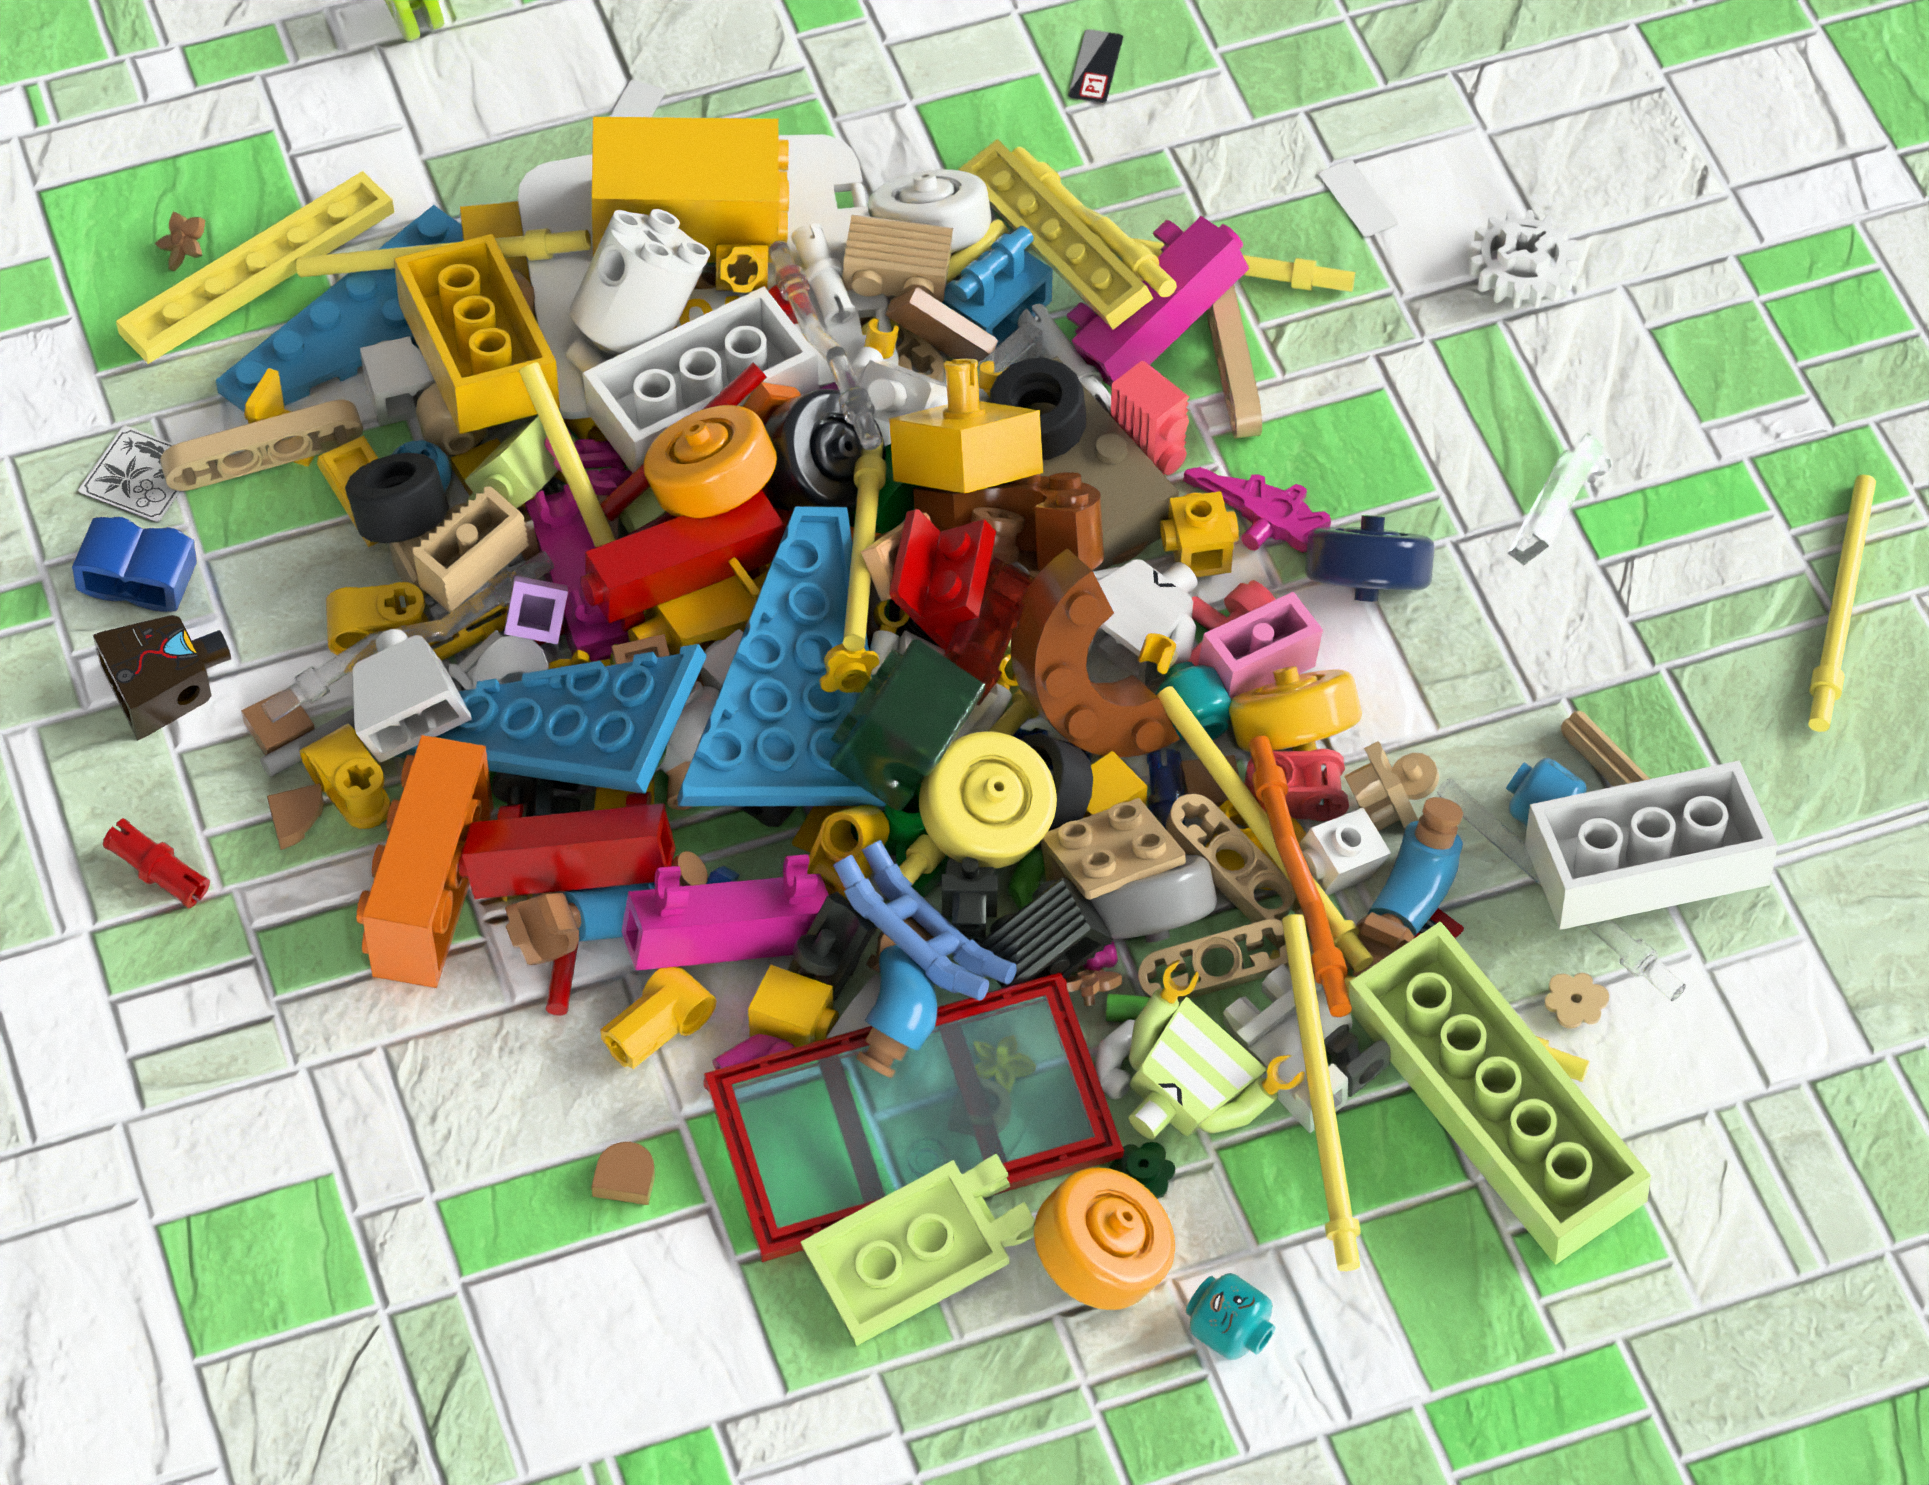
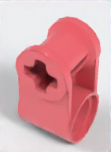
[1244,749,1349,821]

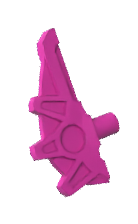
[1183,467,1331,553]

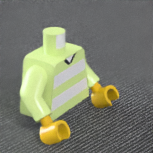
[1128,960,1305,1140]

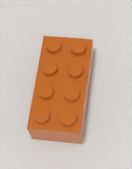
[357,735,494,988]

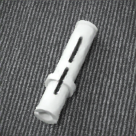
[1018,304,1111,414]

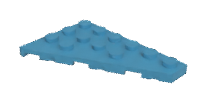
[677,507,892,806]

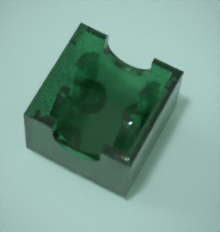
[830,639,985,811]

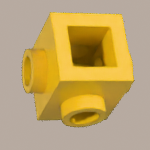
[1160,491,1239,578]

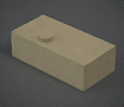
[1025,356,1179,572]

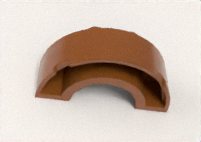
[913,472,1104,570]
[1011,549,1180,757]

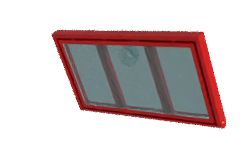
[703,972,1124,1262]

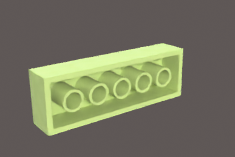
[1349,921,1651,1265]

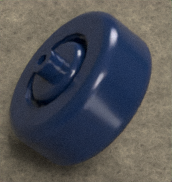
[1305,515,1435,602]

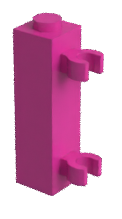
[1066,216,1249,387]
[525,484,629,665]
[621,854,829,971]

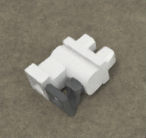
[1223,964,1391,1133]

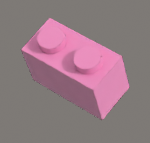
[1198,591,1323,699]

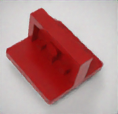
[889,509,997,653]

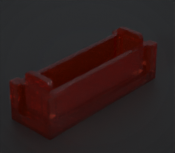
[932,557,1034,706]

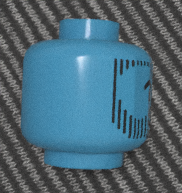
[1506,758,1587,826]

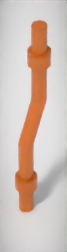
[1248,736,1352,1017]

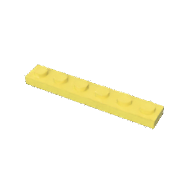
[959,139,1153,330]
[116,171,394,364]

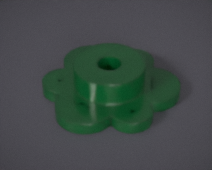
[1109,1142,1175,1199]

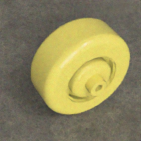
[919,731,1057,869]

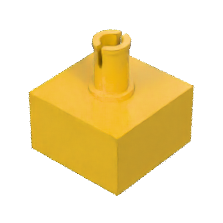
[889,359,1043,493]

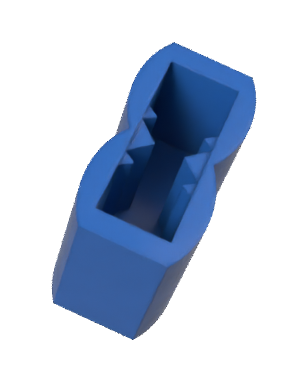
[72,517,197,612]

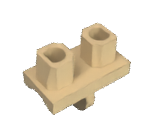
[1344,741,1439,831]

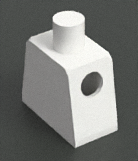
[352,629,472,763]

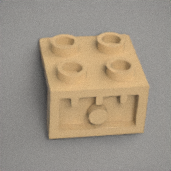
[1041,798,1186,899]

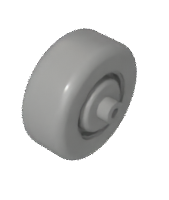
[1090,854,1217,942]

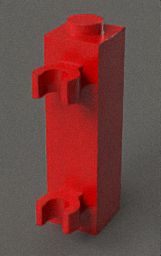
[580,489,784,632]
[458,792,676,899]

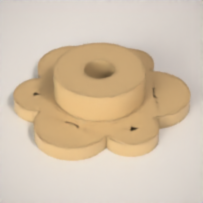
[1544,973,1609,1029]

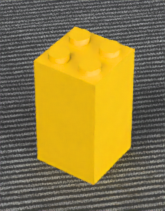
[592,117,789,263]

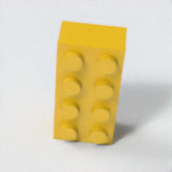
[394,234,560,434]

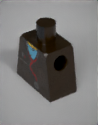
[93,615,231,740]

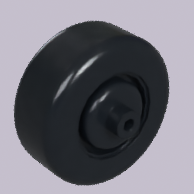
[765,389,886,513]

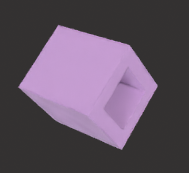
[504,575,568,644]

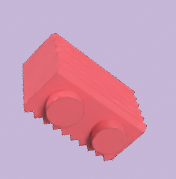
[1110,361,1189,475]

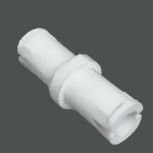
[791,223,856,326]

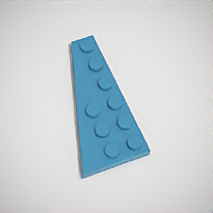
[216,205,463,412]
[394,644,707,794]

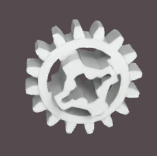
[1468,210,1579,308]

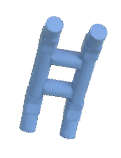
[833,840,1017,1001]

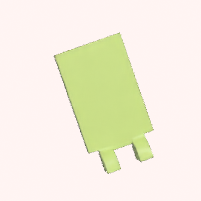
[801,1154,1036,1346]

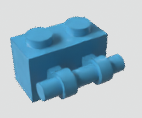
[941,226,1053,361]

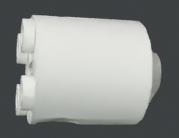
[570,209,710,356]

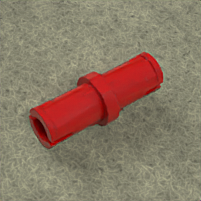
[103,818,210,908]

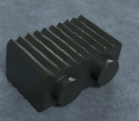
[978,877,1113,989]

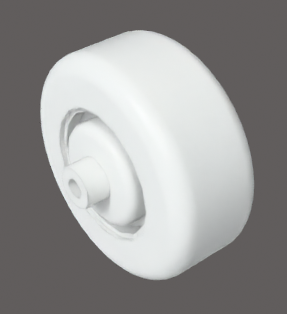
[868,169,992,253]

